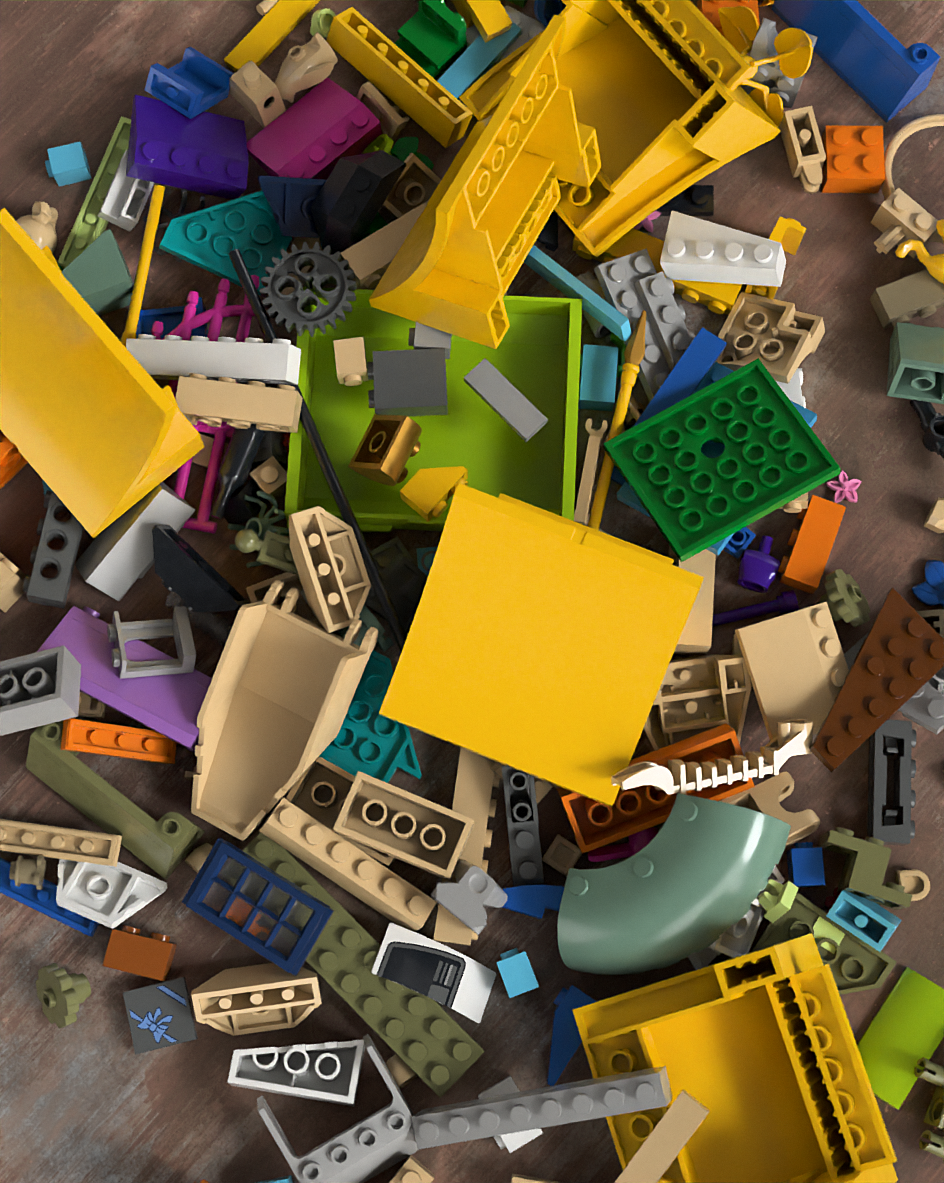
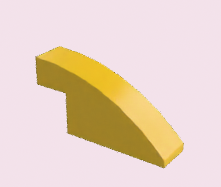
[451,0,513,43]

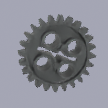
[260,242,357,337]

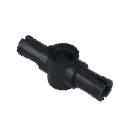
[910,400,944,459]

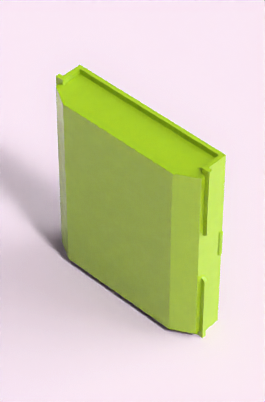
[284,287,582,533]

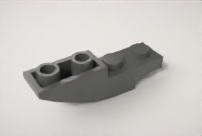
[502,765,544,886]

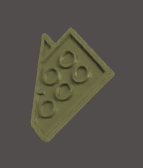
[749,893,897,995]

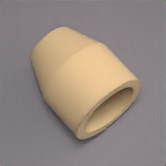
[185,843,213,873]
[386,1054,418,1089]

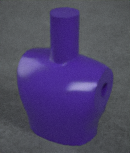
[737,536,780,593]

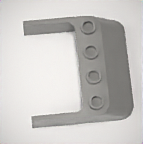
[257,1034,419,1183]

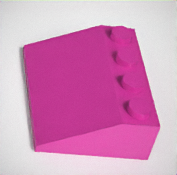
[247,77,382,180]

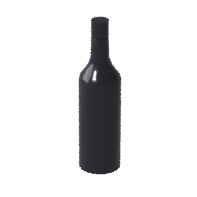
[211,424,265,520]

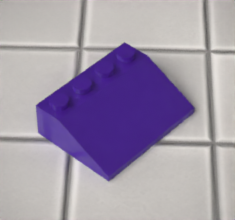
[126,95,249,200]

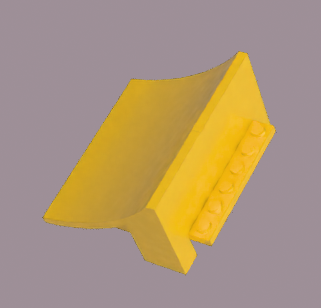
[459,0,781,257]
[369,14,601,349]
[0,208,205,538]
[379,483,704,807]
[572,933,898,1183]

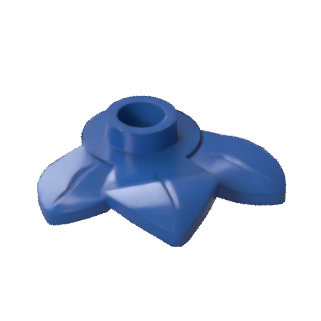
[912,560,944,607]

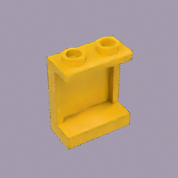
[745,216,806,300]

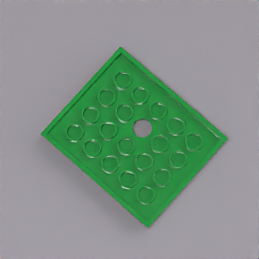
[603,358,841,562]

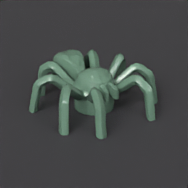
[227,491,289,568]

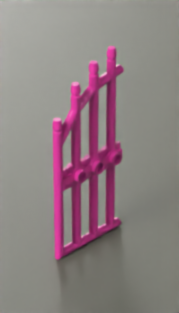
[151,275,259,534]

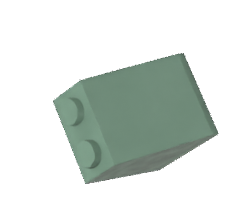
[61,229,134,316]
[887,322,944,404]

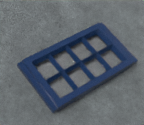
[182,838,334,976]

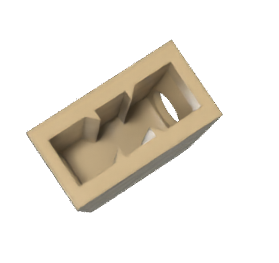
[230,61,286,128]

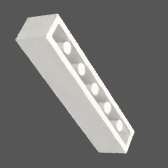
[126,334,301,385]

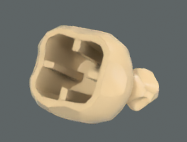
[16,201,58,254]

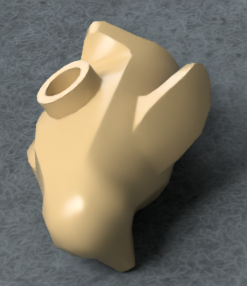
[274,33,338,103]

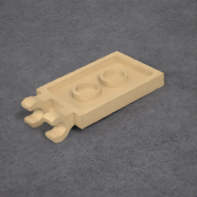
[574,418,610,526]

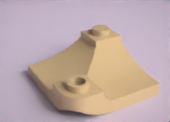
[714,292,825,384]

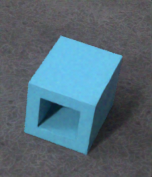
[45,142,92,187]
[496,948,539,998]

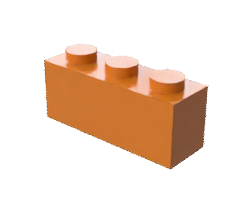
[778,495,846,594]

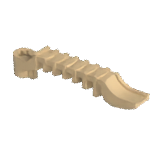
[611,719,813,795]

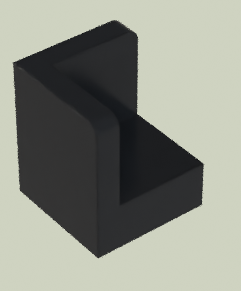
[223,478,269,524]

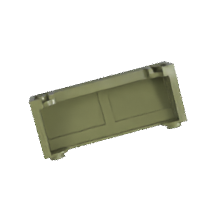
[26,720,205,880]

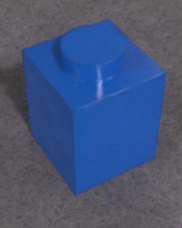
[786,842,825,887]

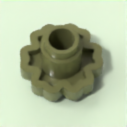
[816,569,871,628]
[36,963,91,1029]

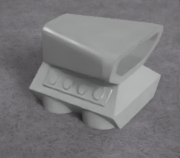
[430,860,508,935]

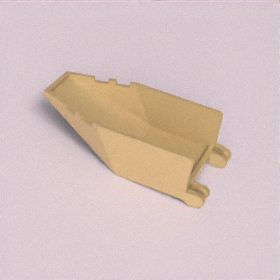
[191,580,378,841]

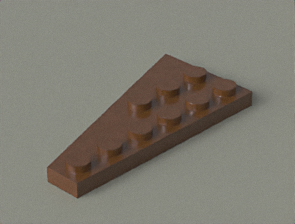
[810,587,944,773]

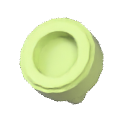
[310,8,336,38]

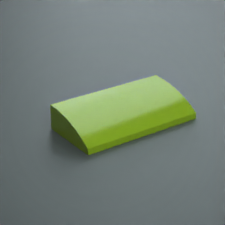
[857,967,944,1110]

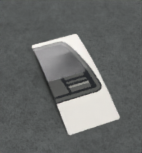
[372,923,496,1023]

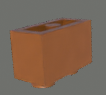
[102,925,177,981]

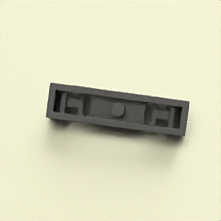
[867,720,916,846]

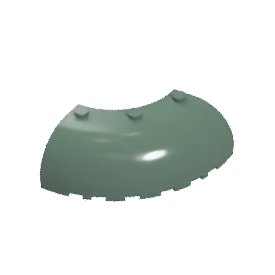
[557,793,791,975]

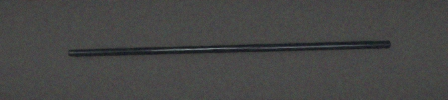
[228,249,407,653]

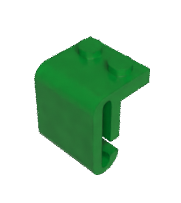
[394,0,467,80]

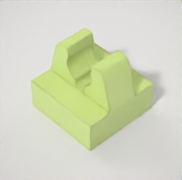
[757,879,799,923]

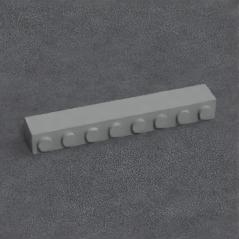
[411,1065,673,1149]

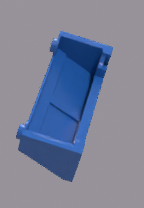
[772,0,940,123]

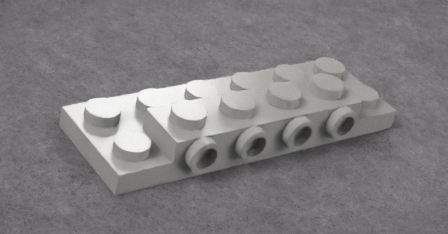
[594,249,696,402]

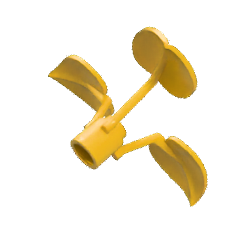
[718,6,813,127]

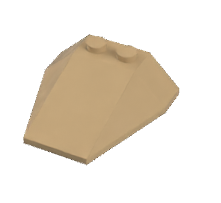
[644,654,752,751]

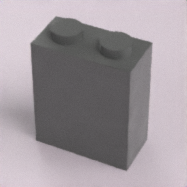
[367,348,448,417]

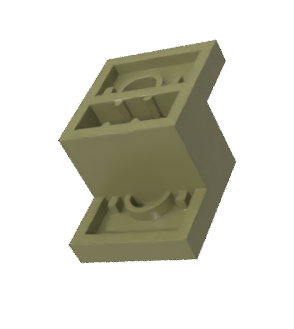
[817,827,912,910]

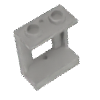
[107,606,196,679]

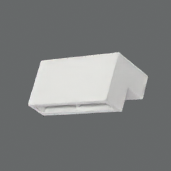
[98,149,154,232]

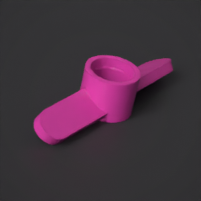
[588,827,658,862]

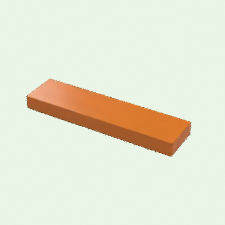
[60,718,177,764]

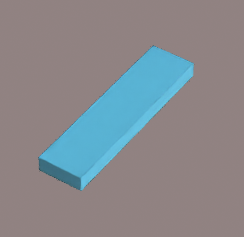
[437,20,522,101]

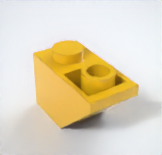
[400,466,468,522]

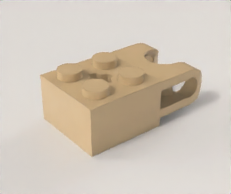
[720,772,821,847]

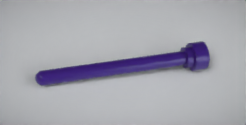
[712,589,799,627]

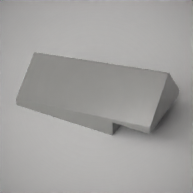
[75,482,195,601]

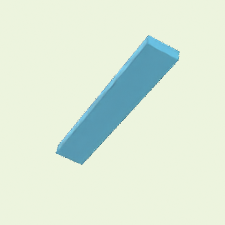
[524,245,632,342]

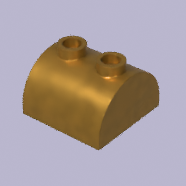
[348,414,422,486]

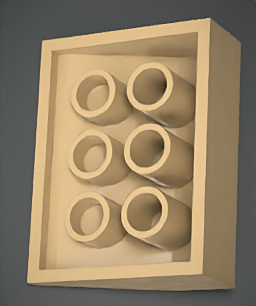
[735,602,849,741]

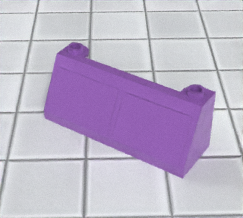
[37,606,213,753]

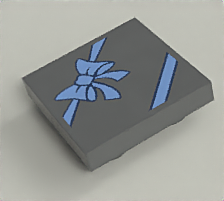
[123,977,198,1055]

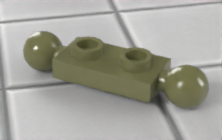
[235,529,299,575]

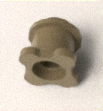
[10,855,46,890]

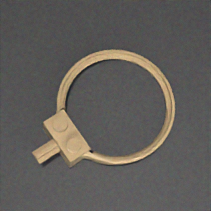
[871,114,944,259]

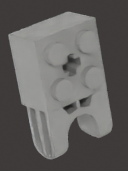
[741,17,818,108]

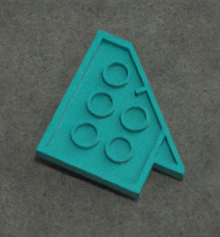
[159,191,292,296]
[320,650,422,784]

